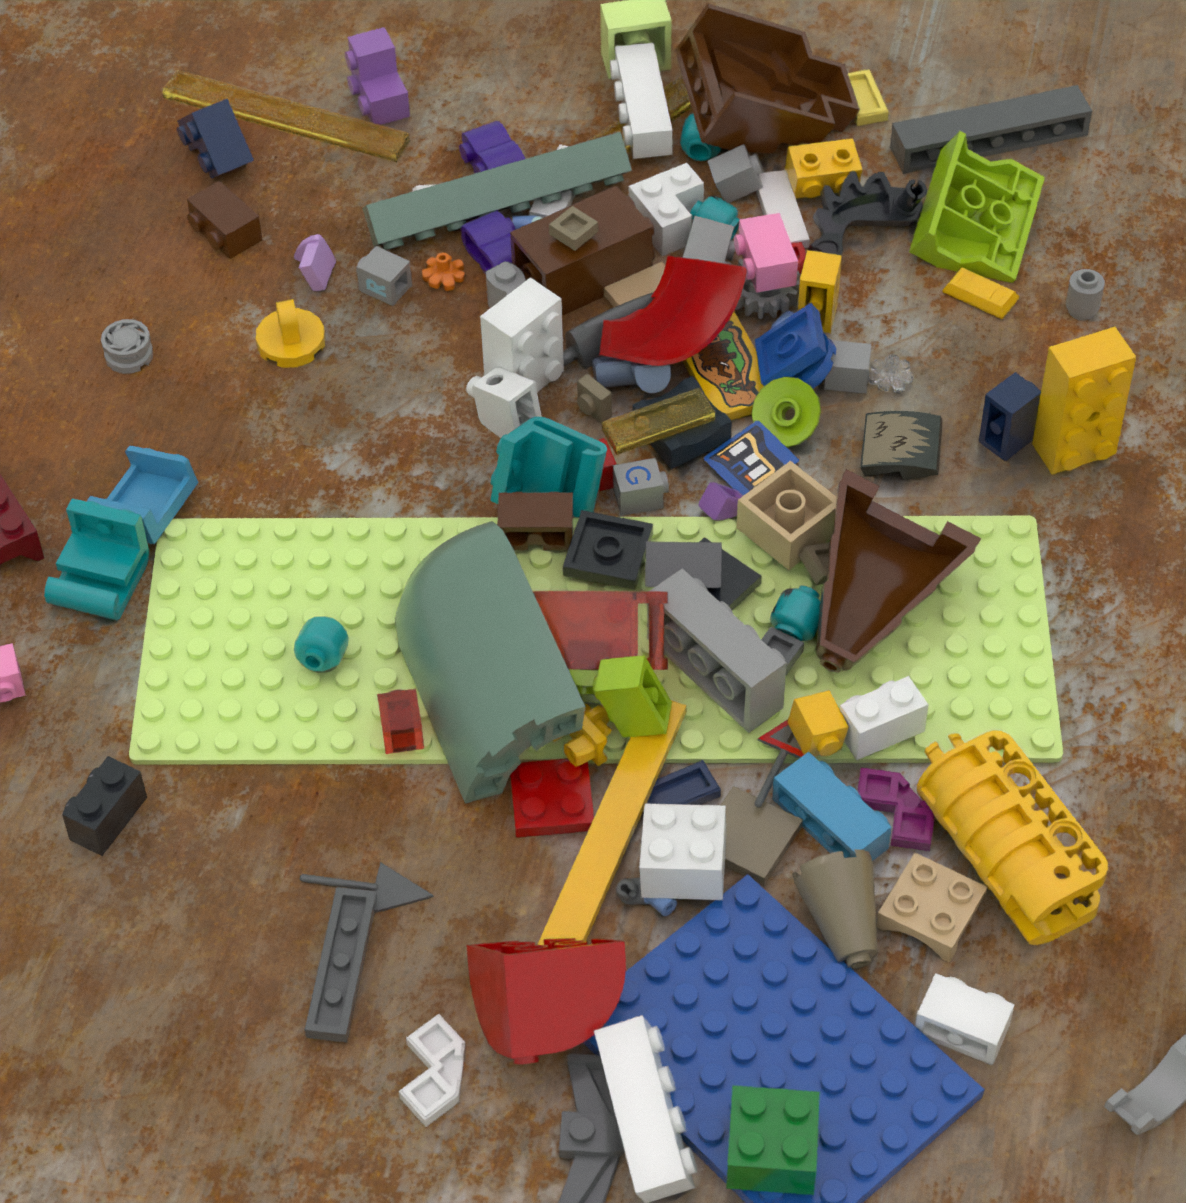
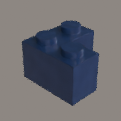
[177,99,254,178]

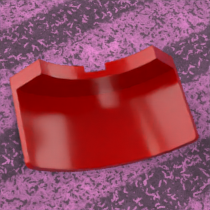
[599,256,747,366]

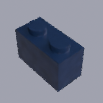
[979,372,1041,461]

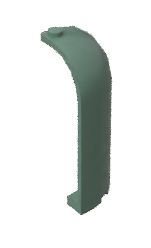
[395,521,585,803]

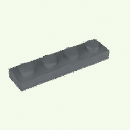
[305,887,377,1043]

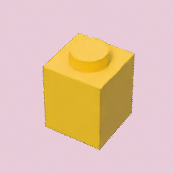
[787,690,849,756]

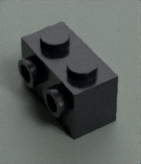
[62,756,147,856]

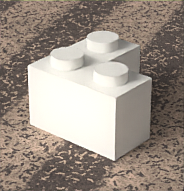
[629,163,704,256]

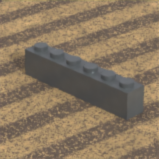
[890,85,1092,174]

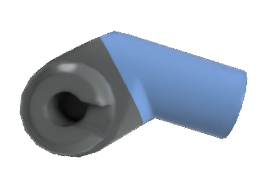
[616,877,677,916]

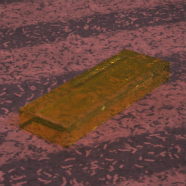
[601,388,715,455]

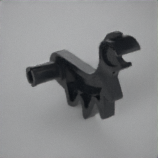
[808,170,927,255]

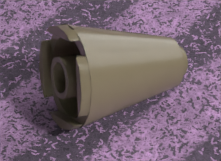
[792,850,878,969]

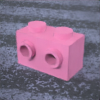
[734,213,798,293]

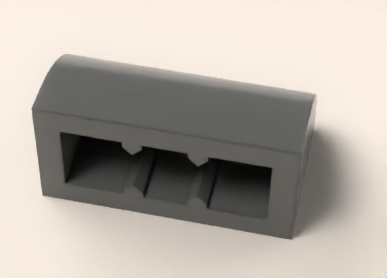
[645,541,722,588]

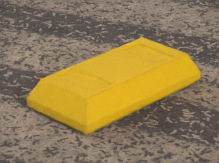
[942,268,1019,320]

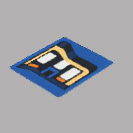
[704,420,799,496]

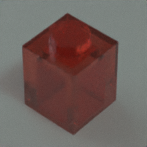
[377,689,424,754]

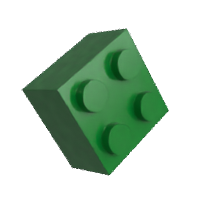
[726,1085,820,1195]

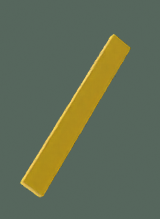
[537,700,686,945]

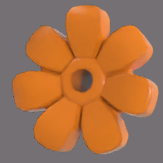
[422,253,465,291]

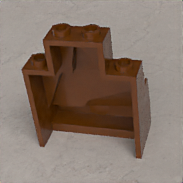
[675,3,860,154]

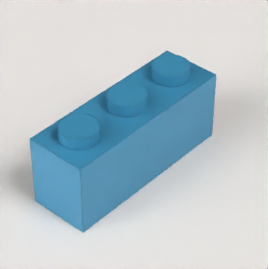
[772,752,892,861]

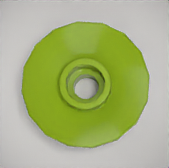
[752,377,821,447]

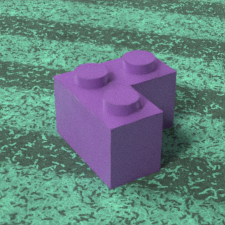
[345,27,410,127]

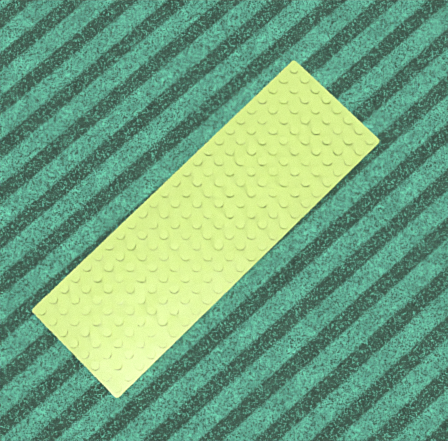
[129,515,1063,765]

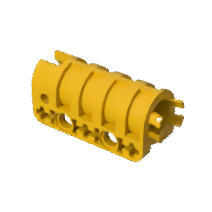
[917,730,1108,945]

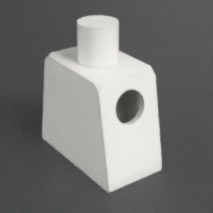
[466,367,542,438]

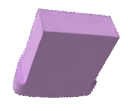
[294,234,336,291]

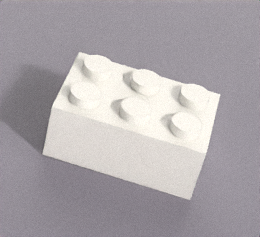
[480,278,564,393]

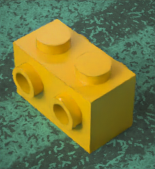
[785,138,862,199]

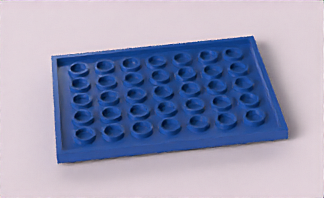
[583,874,984,1203]

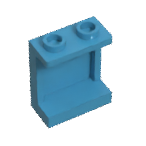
[86,446,198,545]

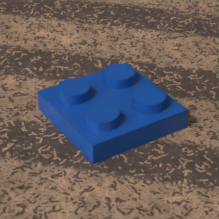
[755,303,827,386]

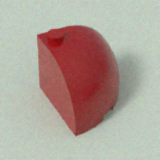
[466,938,626,1064]

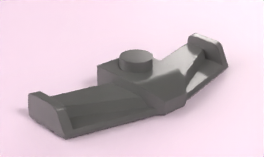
[559,1054,625,1203]

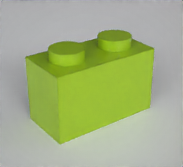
[593,655,672,738]

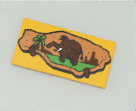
[683,312,764,420]

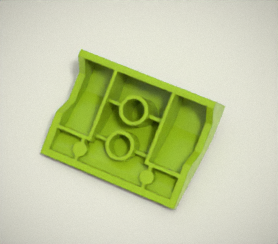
[909,131,1045,283]

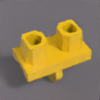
[553,704,612,767]

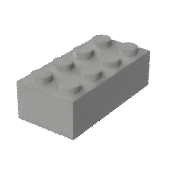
[647,568,786,733]

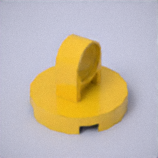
[256,299,325,368]

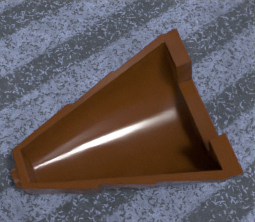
[816,469,981,673]

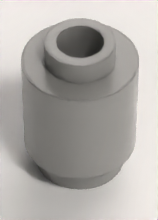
[1066,269,1105,320]

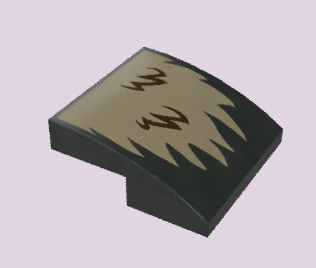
[860,411,943,480]

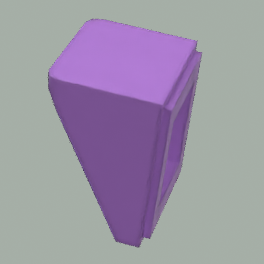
[698,482,743,521]

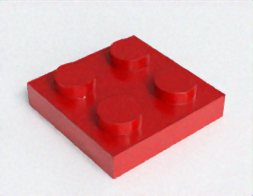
[510,758,594,838]

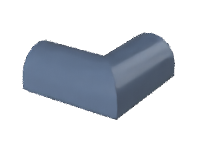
[592,357,671,393]

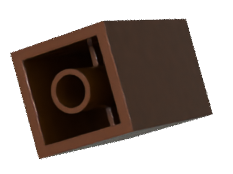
[510,186,655,316]

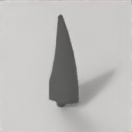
[563,292,654,369]

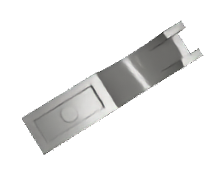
[1104,1034,1186,1135]

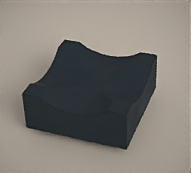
[632,376,732,469]

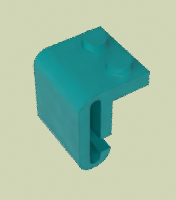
[490,417,607,517]
[44,498,149,620]

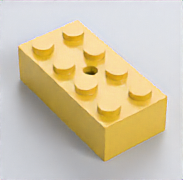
[1032,327,1136,475]

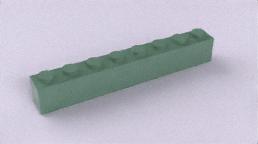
[362,132,632,250]

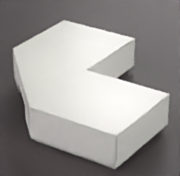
[399,1014,466,1127]

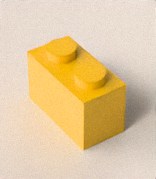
[798,250,842,333]

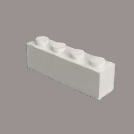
[610,43,672,159]
[594,1015,697,1203]

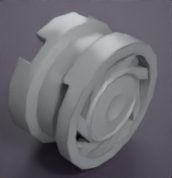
[101,319,153,374]

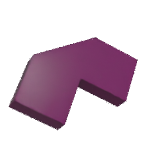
[857,767,934,851]

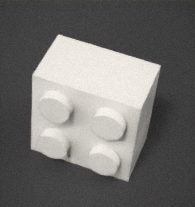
[639,804,726,900]

